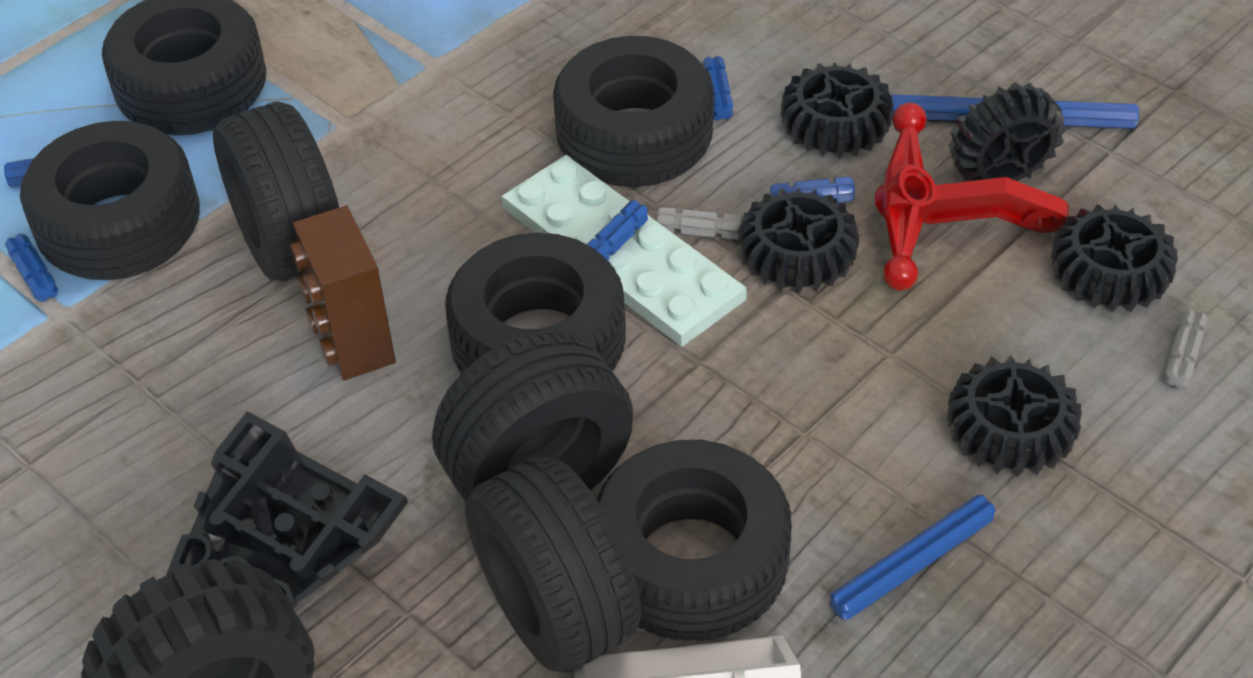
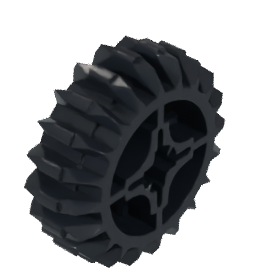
[780,62,894,158]
[948,82,1067,182]
[738,187,859,294]
[1051,204,1178,313]
[946,354,1082,478]

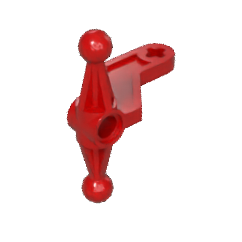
[874,102,1069,291]

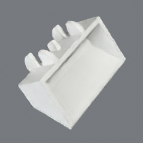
[573,635,801,678]

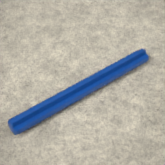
[892,94,1139,129]

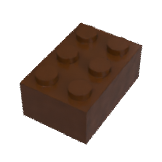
[289,205,396,381]

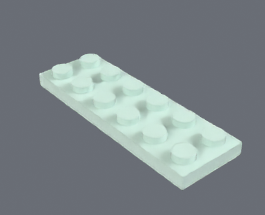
[502,155,747,347]

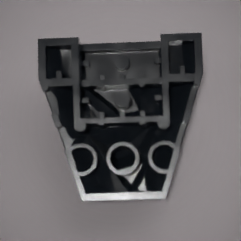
[166,411,408,608]

